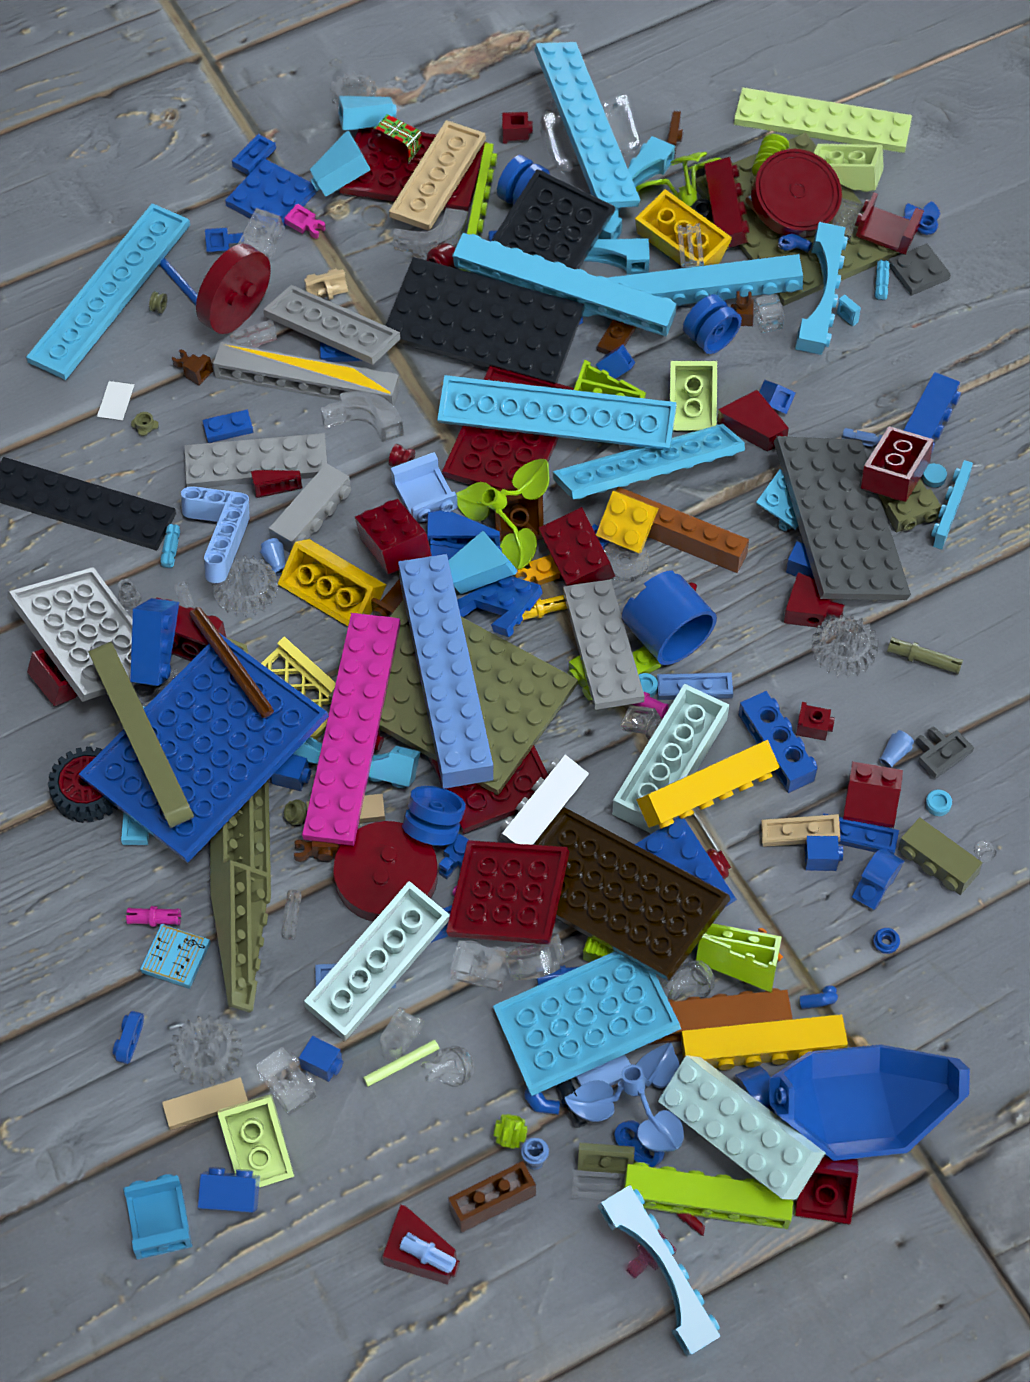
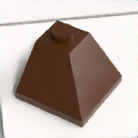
[495,488,544,542]

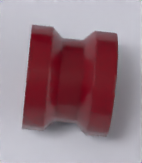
[388,444,415,467]

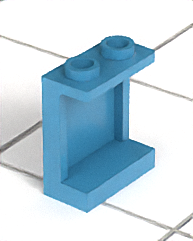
[123,1174,193,1260]

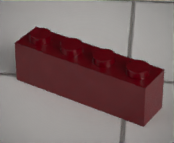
[704,157,750,248]

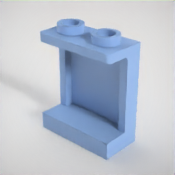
[391,452,458,523]

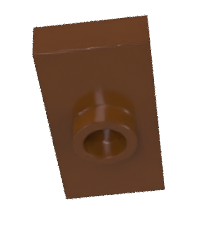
[667,111,683,159]
[597,319,636,355]

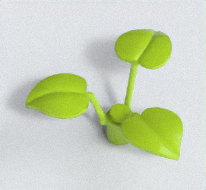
[635,152,722,207]
[456,459,549,570]

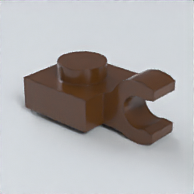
[294,840,339,862]

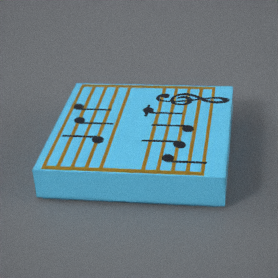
[140,924,211,989]

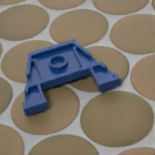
[457,576,543,637]

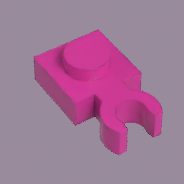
[284,204,326,239]

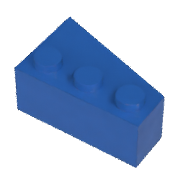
[130,598,179,686]

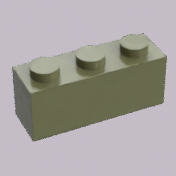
[898,817,983,895]

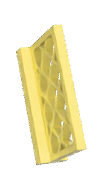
[261,637,336,740]

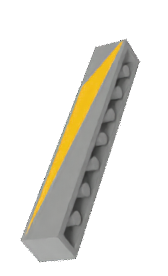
[213,342,400,410]

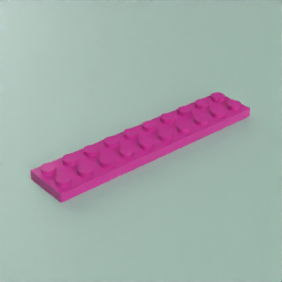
[302,613,401,846]

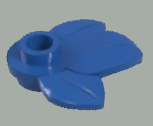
[903,201,940,235]

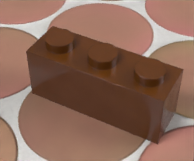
[448,1161,536,1233]

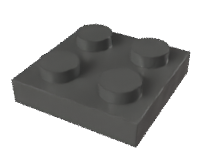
[888,243,951,296]

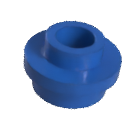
[873,928,900,954]

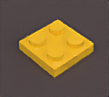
[596,491,659,553]

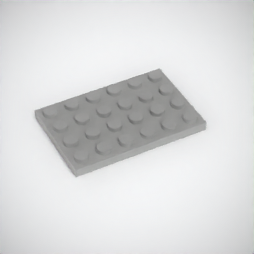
[7,567,139,702]

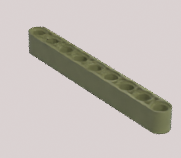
[88,641,194,828]

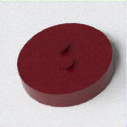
[751,149,842,238]
[196,243,271,334]
[334,821,438,922]

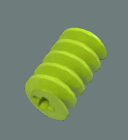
[752,134,789,177]

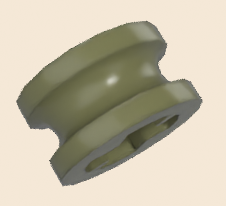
[149,291,167,313]

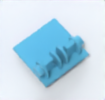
[756,469,799,531]

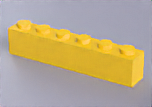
[636,740,780,829]
[681,1014,848,1070]

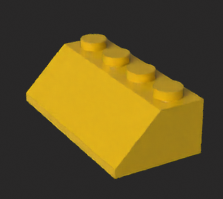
[635,189,732,268]
[278,539,386,626]

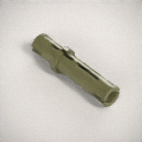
[887,637,963,675]

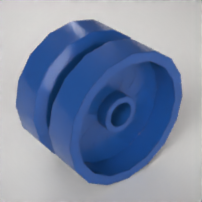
[497,155,550,205]
[683,294,742,354]
[402,786,466,846]

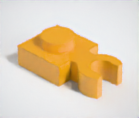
[514,554,560,585]

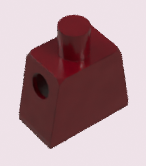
[784,573,845,628]

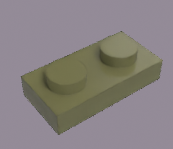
[578,1143,635,1175]

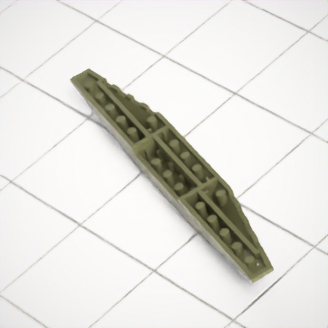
[210,637,271,1013]

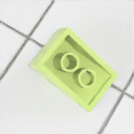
[814,144,884,192]
[670,361,717,431]
[218,1094,294,1187]

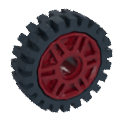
[48,747,118,823]

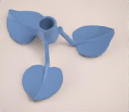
[565,1043,684,1152]

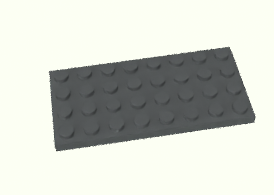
[774,436,911,600]

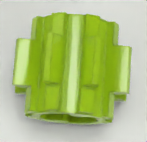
[493,1114,528,1149]

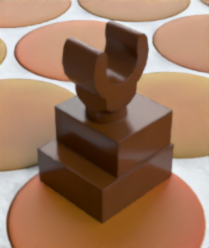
[731,291,754,327]
[172,349,213,386]

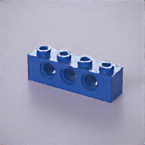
[738,691,818,793]

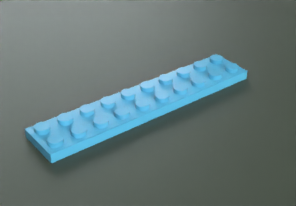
[534,42,640,208]
[26,203,190,380]
[437,375,677,450]

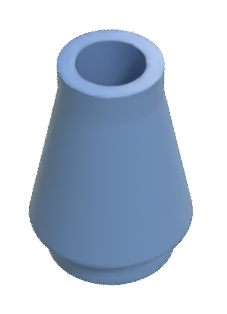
[260,538,286,576]
[879,730,914,768]
[521,1138,549,1170]

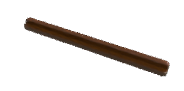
[189,607,274,718]

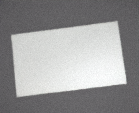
[97,381,134,420]

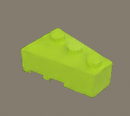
[574,359,646,399]
[696,923,782,993]

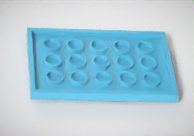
[493,951,681,1096]

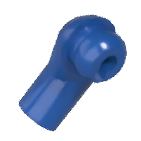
[778,234,812,253]
[800,985,838,1009]
[524,1086,560,1115]

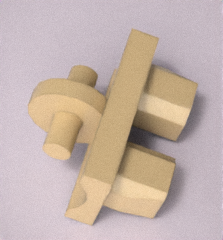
[304,268,348,300]

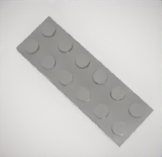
[263,285,400,365]
[185,433,327,488]
[563,579,645,710]

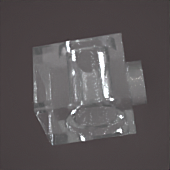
[754,294,785,333]

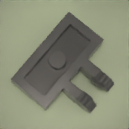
[916,726,974,779]

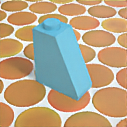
[338,96,396,130]
[310,130,371,197]
[448,531,518,594]

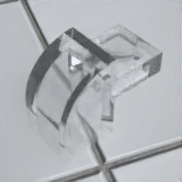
[505,933,565,980]

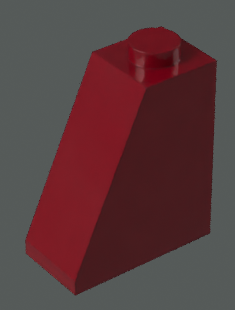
[717,390,789,452]
[382,1204,460,1285]

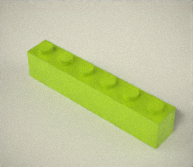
[624,1162,793,1229]

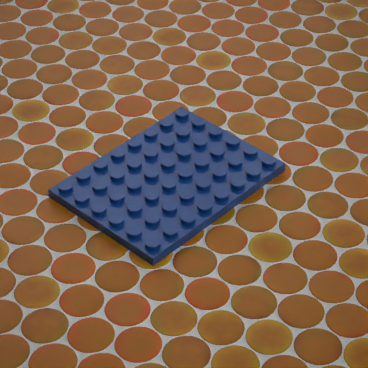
[79,633,329,863]

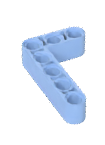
[181,487,250,583]

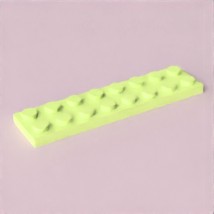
[734,87,912,153]

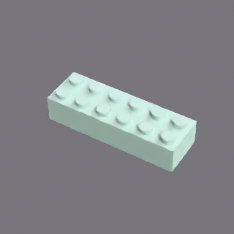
[612,684,729,834]
[304,881,450,1041]
[658,1055,825,1199]

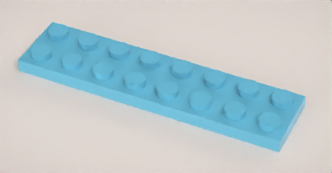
[553,424,745,499]

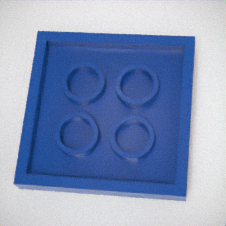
[225,159,318,233]

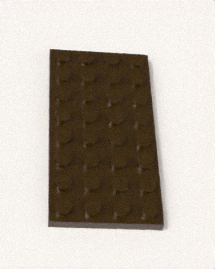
[533,807,731,981]

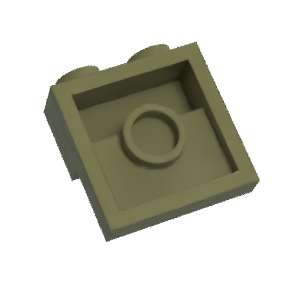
[878,479,942,533]

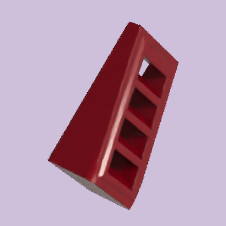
[251,470,303,498]

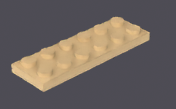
[389,120,486,231]

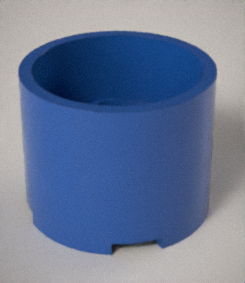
[622,570,717,665]

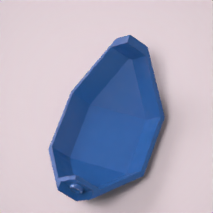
[770,1045,970,1161]

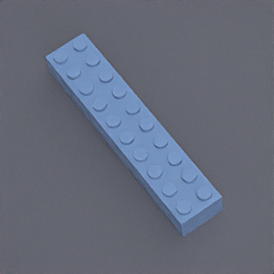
[398,554,493,789]

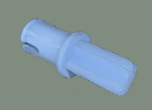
[400,1233,456,1273]

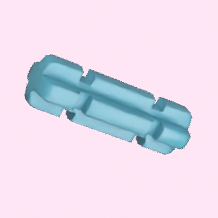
[875,260,890,300]
[160,524,180,568]

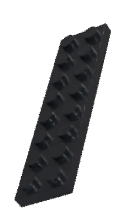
[0,457,176,551]

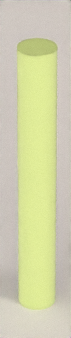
[363,1040,439,1087]

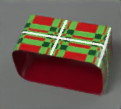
[372,114,422,163]

